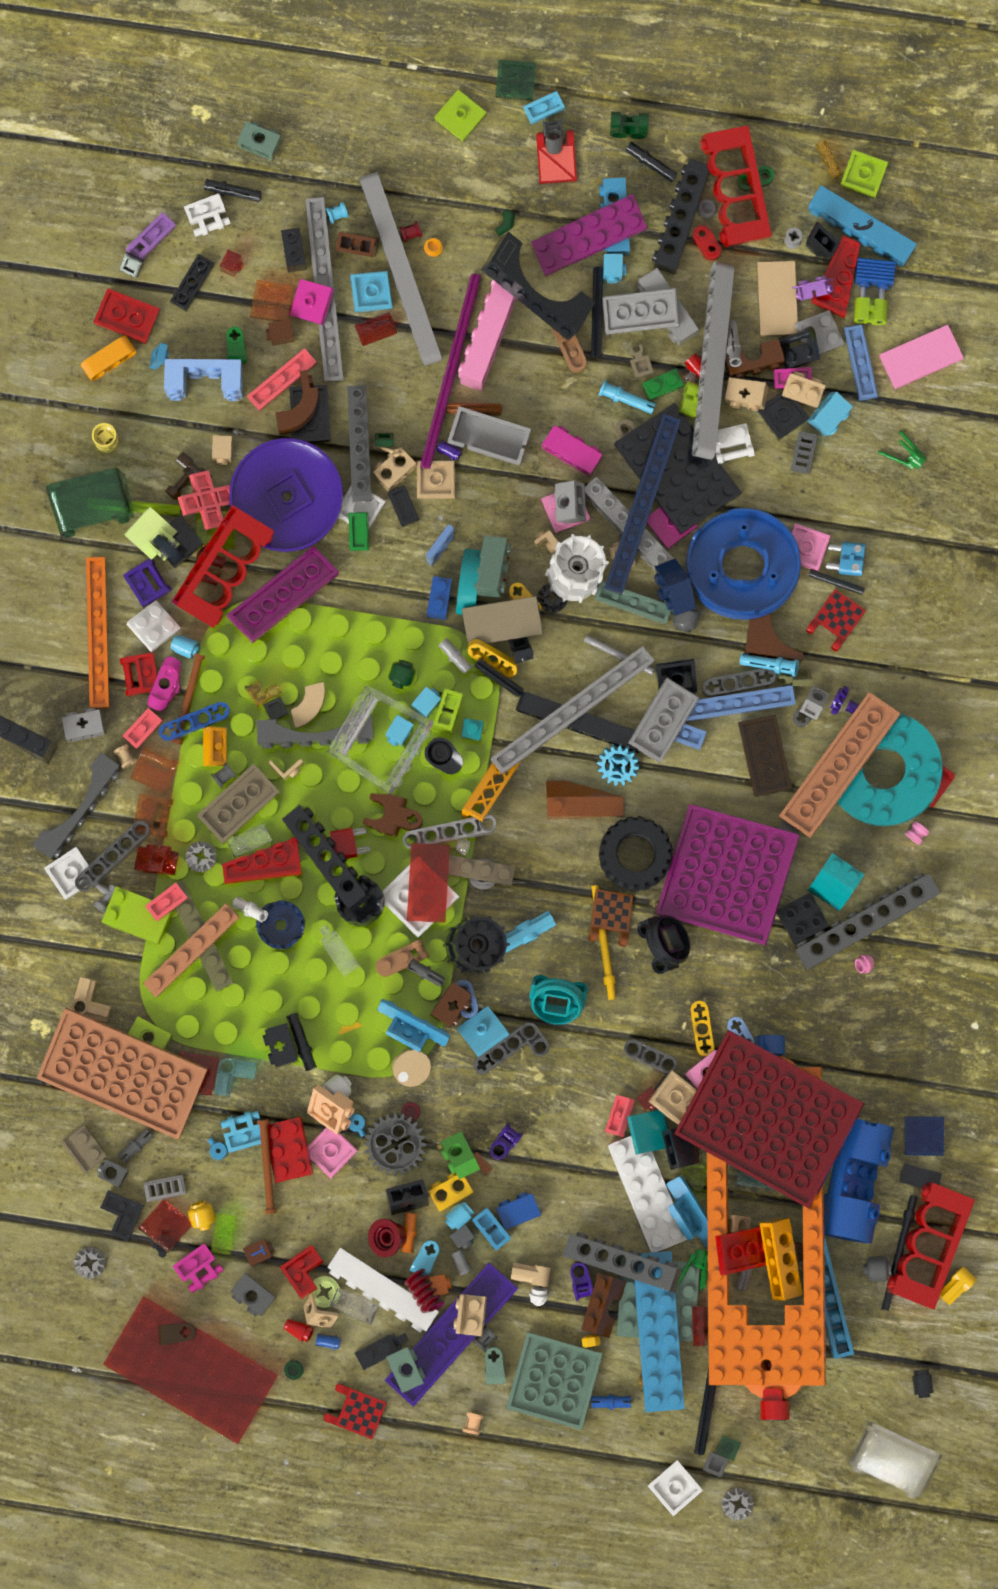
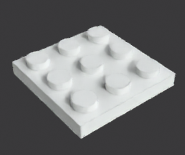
[383,856,459,938]

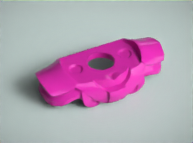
[147,657,181,711]

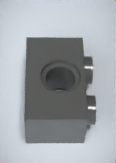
[230,1273,276,1317]

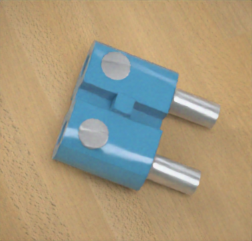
[826,542,866,576]

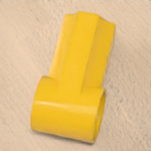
[940,1266,977,1305]

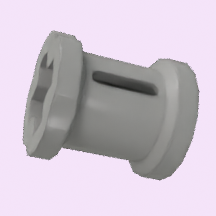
[784,227,802,249]

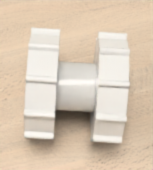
[545,534,609,603]

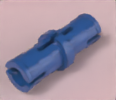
[591,1394,631,1410]

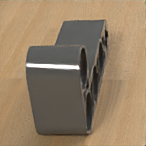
[474,1023,549,1075]

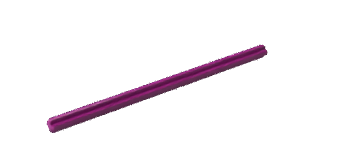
[421,273,481,469]

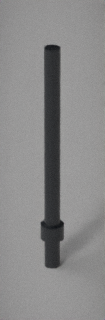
[881,1195,918,1311]

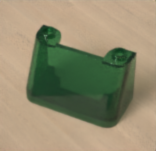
[46,468,135,538]

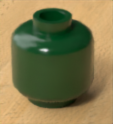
[388,659,416,689]

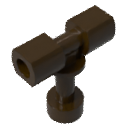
[165,452,212,501]

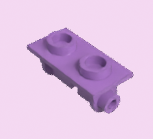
[792,276,834,301]

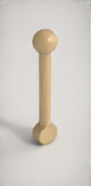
[372,442,401,457]

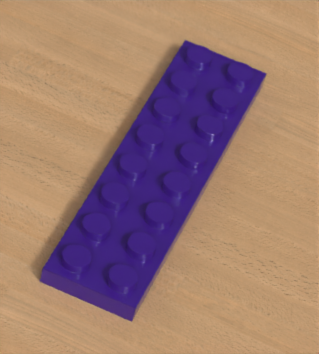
[384,1263,518,1407]

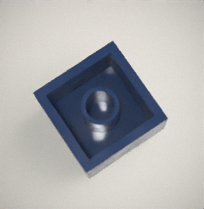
[654,558,696,616]

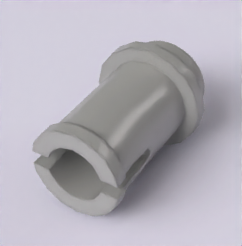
[450,1250,471,1276]

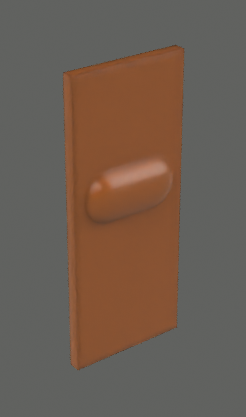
[474,1152,492,1176]

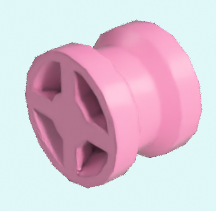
[905,821,930,845]

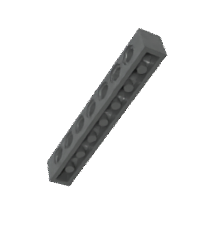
[795,873,941,971]

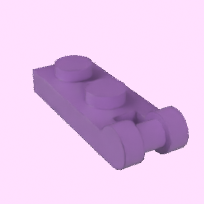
[126,212,176,260]

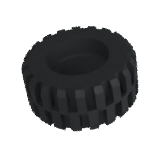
[599,816,673,892]

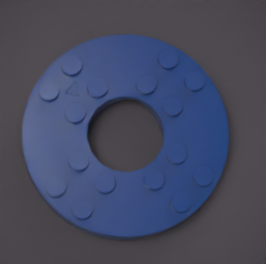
[686,508,801,620]

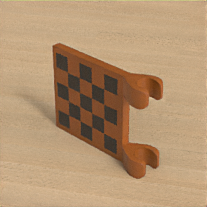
[588,889,633,947]

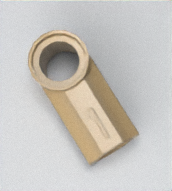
[511,1263,551,1288]

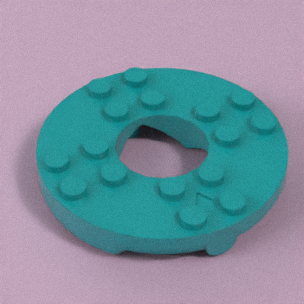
[837,714,943,826]

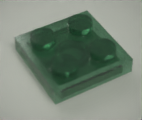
[496,60,536,101]

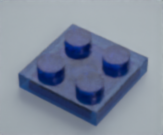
[904,1116,944,1156]

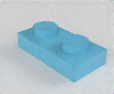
[523,91,565,125]

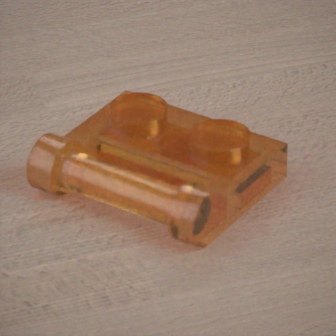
[130,747,179,794]
[134,794,174,838]

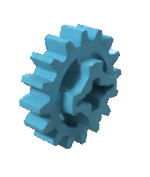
[597,744,639,786]

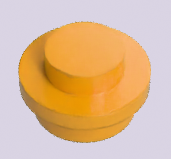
[424,238,443,257]

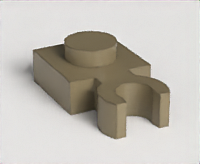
[629,344,654,380]

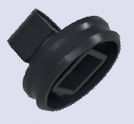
[637,915,690,974]

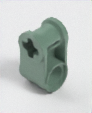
[485,1346,506,1385]

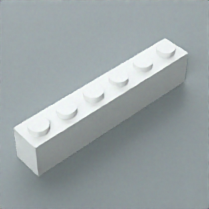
[327,1248,439,1333]

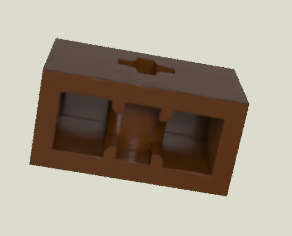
[336,231,379,257]
[430,982,472,1028]

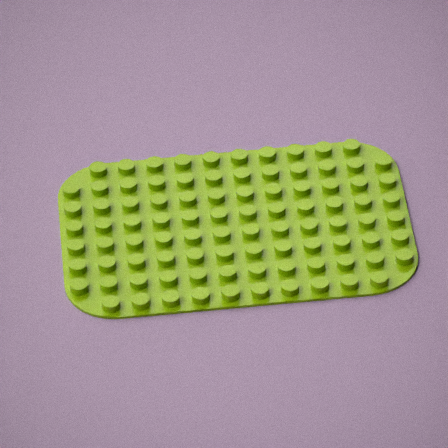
[139,601,499,1078]

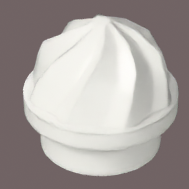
[529,1286,549,1306]

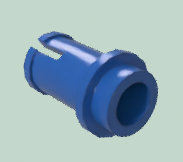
[315,1333,341,1351]

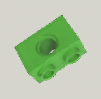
[441,1131,480,1179]

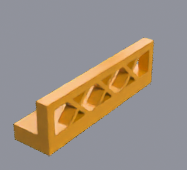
[461,749,521,822]

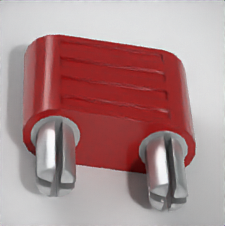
[330,827,370,859]

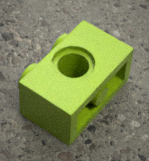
[128,1016,173,1050]

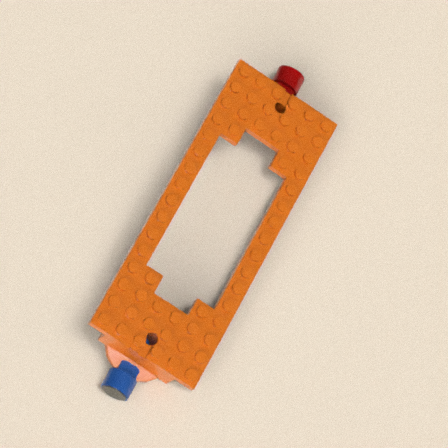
[706,1034,826,1421]

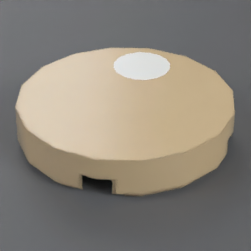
[392,1048,431,1087]

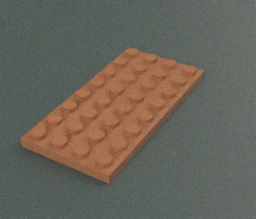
[36,1007,208,1140]

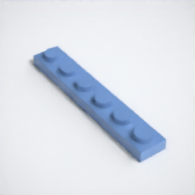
[685,685,796,722]

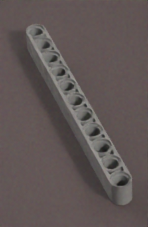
[359,172,442,366]
[692,261,734,460]

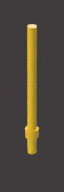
[591,885,616,1000]

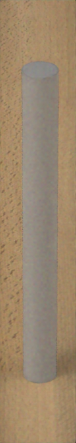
[584,635,655,675]

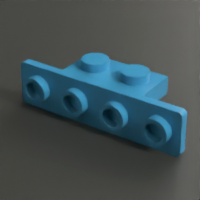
[377,999,450,1052]
[666,1175,708,1250]

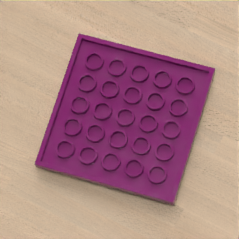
[656,804,800,946]

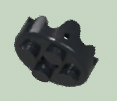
[335,875,385,926]

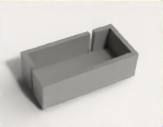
[447,406,532,467]

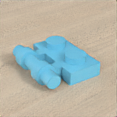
[220,1111,261,1153]

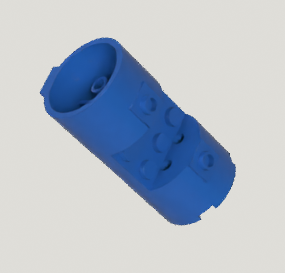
[824,1119,894,1244]

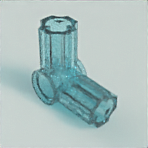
[213,1058,257,1097]

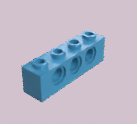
[599,178,630,256]

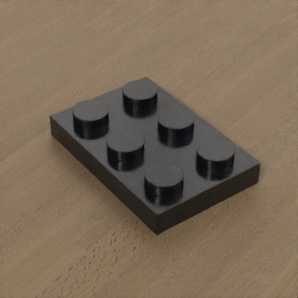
[289,385,331,443]

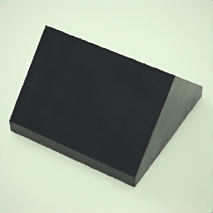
[655,659,697,692]

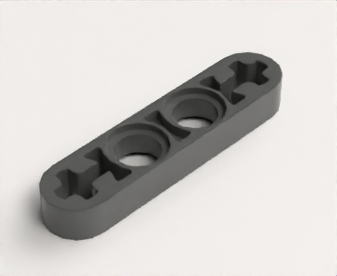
[702,668,776,697]

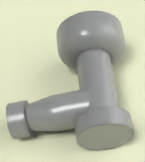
[93,883,115,913]

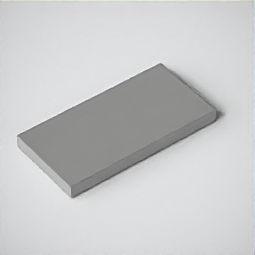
[603,288,680,335]
[628,678,699,763]

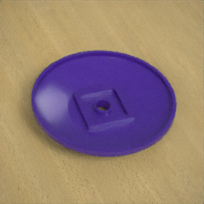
[229,438,343,552]

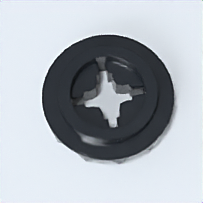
[537,584,568,613]

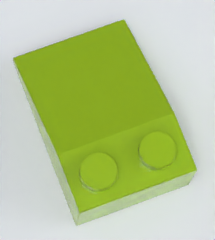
[101,887,173,945]

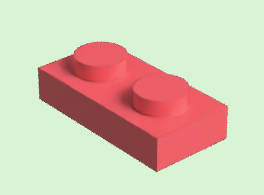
[123,708,163,749]
[145,883,188,922]
[605,1095,635,1137]

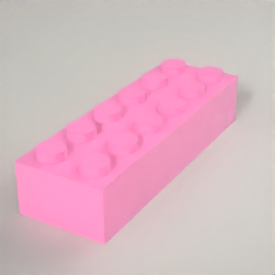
[458,280,517,391]

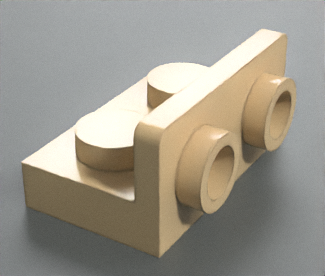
[781,371,826,408]
[454,1294,487,1336]

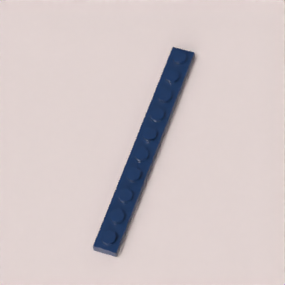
[604,414,681,595]

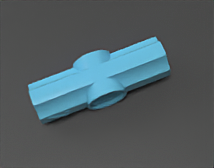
[505,911,556,953]

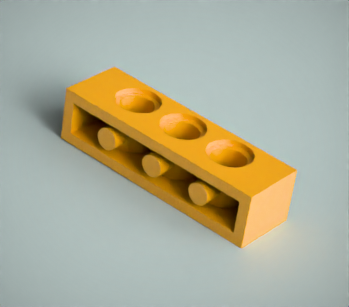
[759,1218,803,1301]

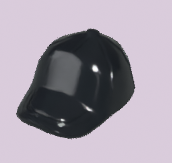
[425,737,463,775]

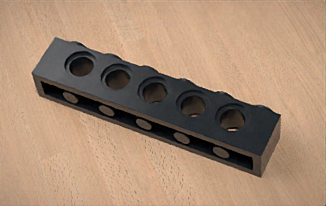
[652,159,709,275]
[282,805,371,911]

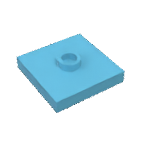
[350,271,393,313]
[457,1006,510,1057]

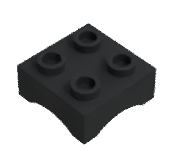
[777,892,829,945]

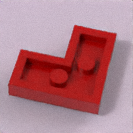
[280,1245,323,1300]

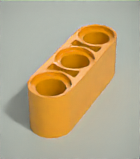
[81,335,137,381]

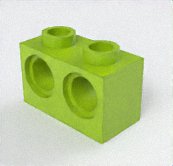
[433,689,463,734]

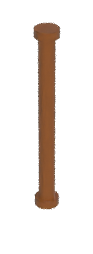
[171,653,205,745]
[257,1119,277,1214]

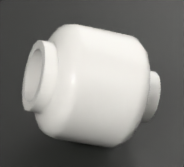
[323,1075,352,1097]

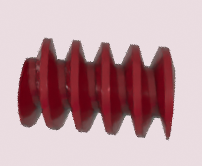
[405,1269,444,1313]

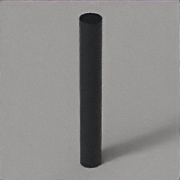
[809,569,865,595]

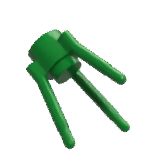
[878,431,927,470]
[677,1249,708,1290]

